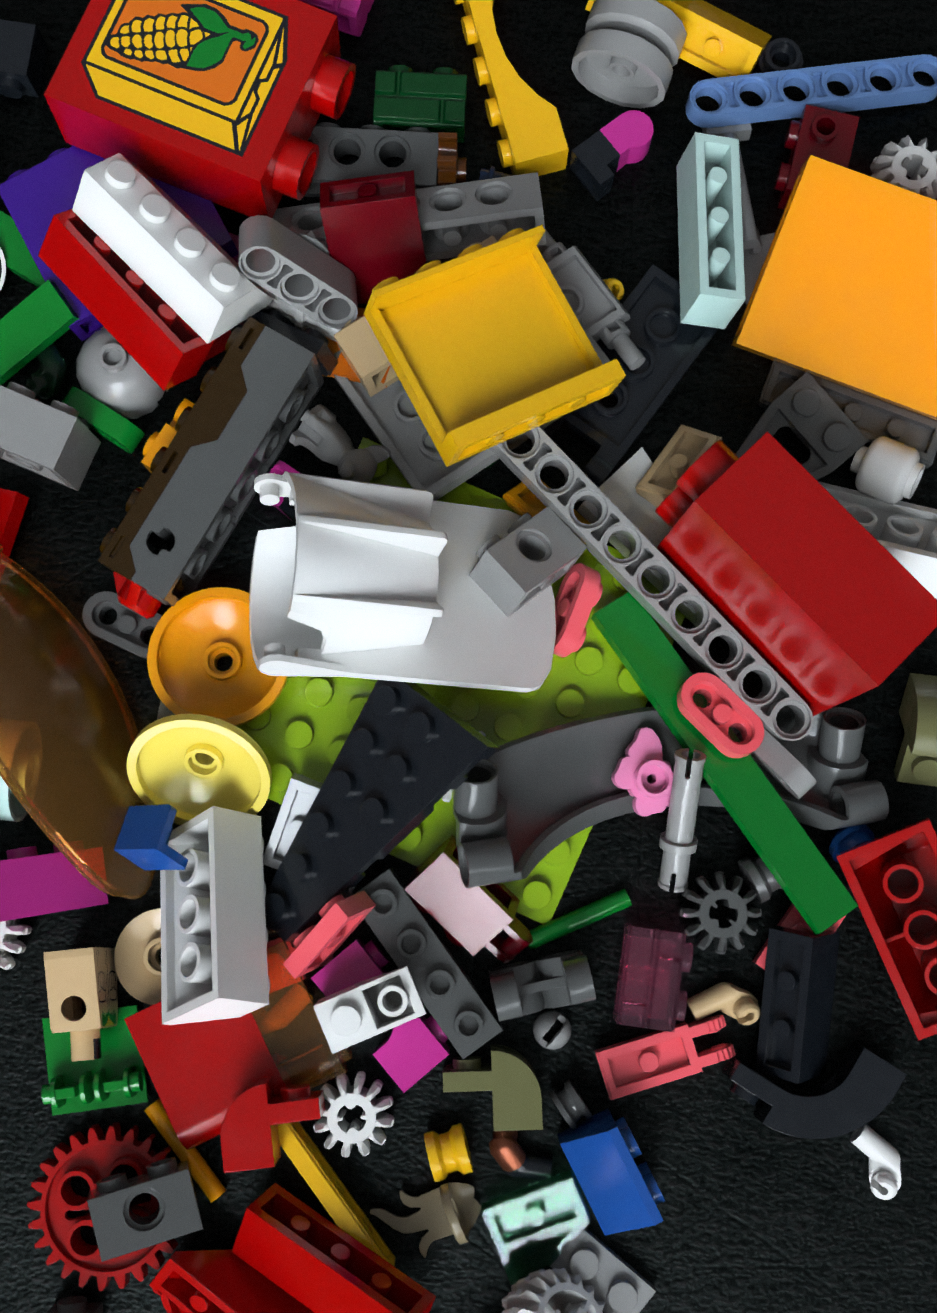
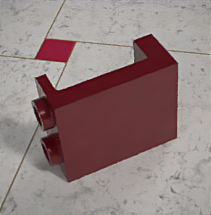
[320,170,428,304]

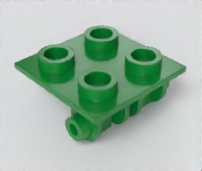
[41,1005,149,1116]

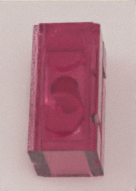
[613,923,693,1032]

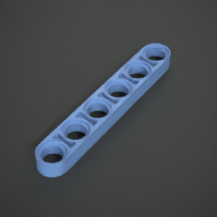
[685,54,937,128]

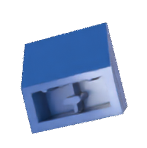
[557,1108,665,1235]

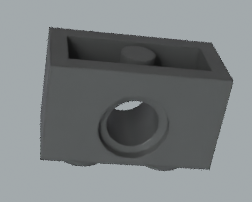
[87,1157,203,1262]

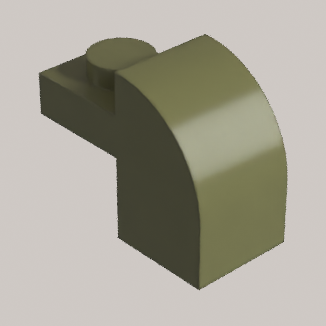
[894,673,937,787]
[443,1044,543,1131]

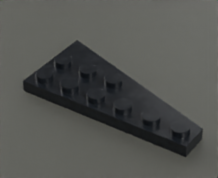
[265,680,499,942]

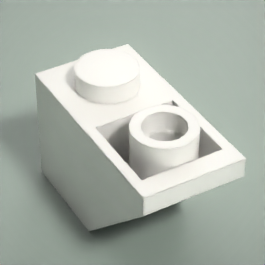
[313,966,426,1054]

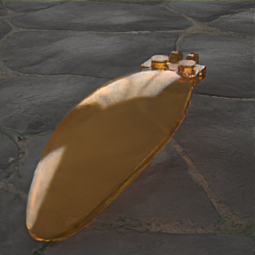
[0,544,155,899]

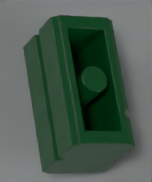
[373,65,467,143]

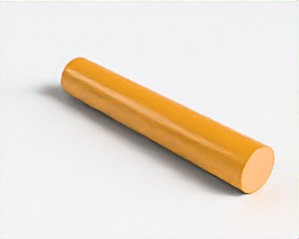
[143,1098,227,1203]

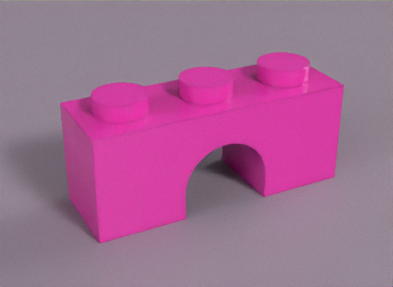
[311,937,450,1093]

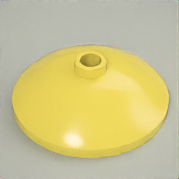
[127,714,272,825]

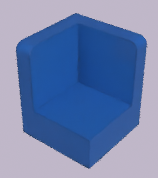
[114,804,188,871]

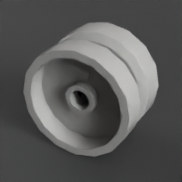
[571,0,687,109]

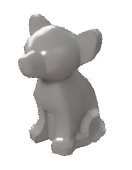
[289,404,391,483]

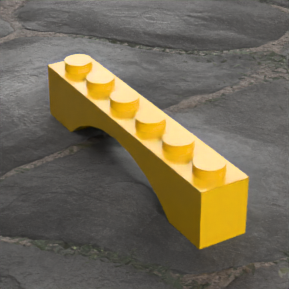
[454,0,569,176]

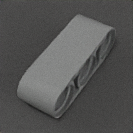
[238,215,358,329]

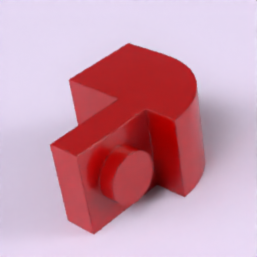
[220,1076,326,1173]

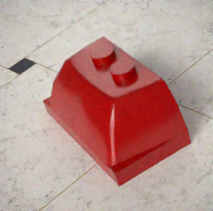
[836,818,937,1041]

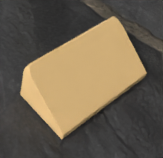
[635,424,722,508]

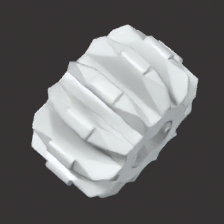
[870,135,937,200]
[313,1071,395,1158]

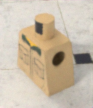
[44,947,118,1062]

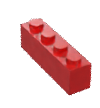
[38,209,216,391]
[232,1183,436,1313]

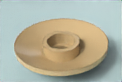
[114,908,161,1005]

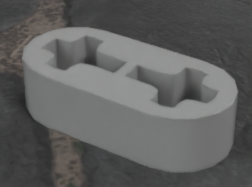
[736,729,817,799]

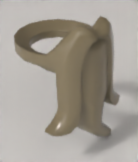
[370,1182,481,1258]

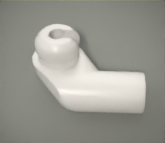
[850,1124,902,1200]

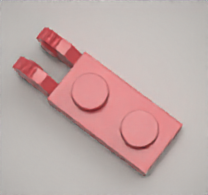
[594,1014,736,1100]

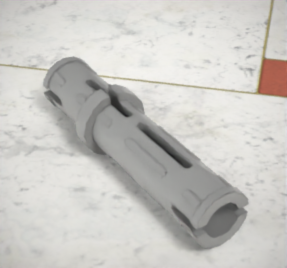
[657,748,706,893]

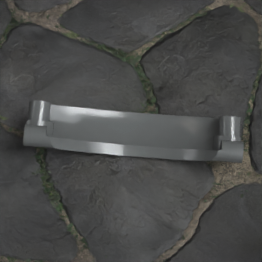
[453,706,889,888]

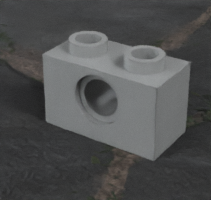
[469,506,587,617]

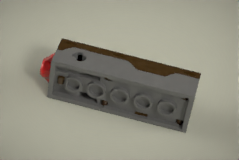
[98,316,324,619]

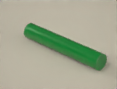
[528,888,632,951]

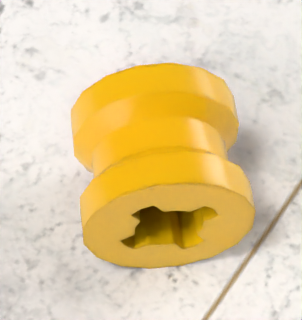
[424,1123,473,1182]

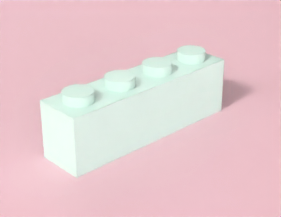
[676,132,746,329]

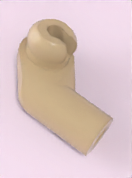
[686,982,761,1025]

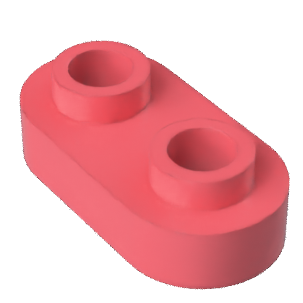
[553,563,603,658]
[677,672,764,758]

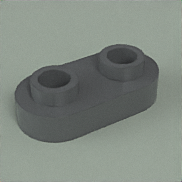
[82,591,162,659]

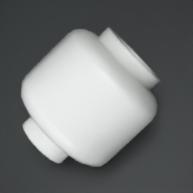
[850,436,925,505]

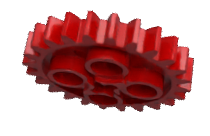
[27,1122,178,1291]

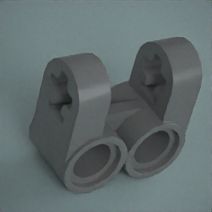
[488,949,596,1022]

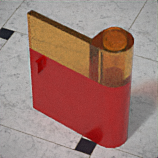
[124,941,353,1150]

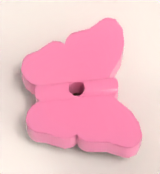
[611,727,673,816]

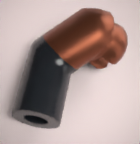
[489,1130,552,1182]

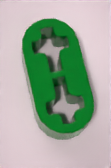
[62,386,145,454]

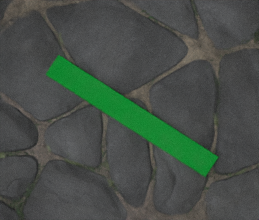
[591,592,858,935]

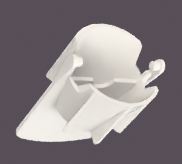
[249,471,556,693]

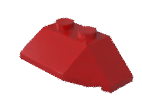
[149,1249,314,1313]

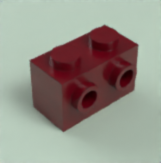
[774,104,860,209]

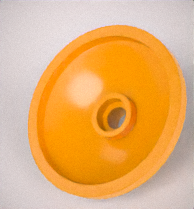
[147,587,288,726]

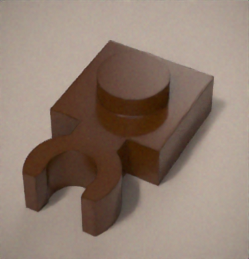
[437,132,467,186]

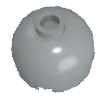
[76,328,169,419]

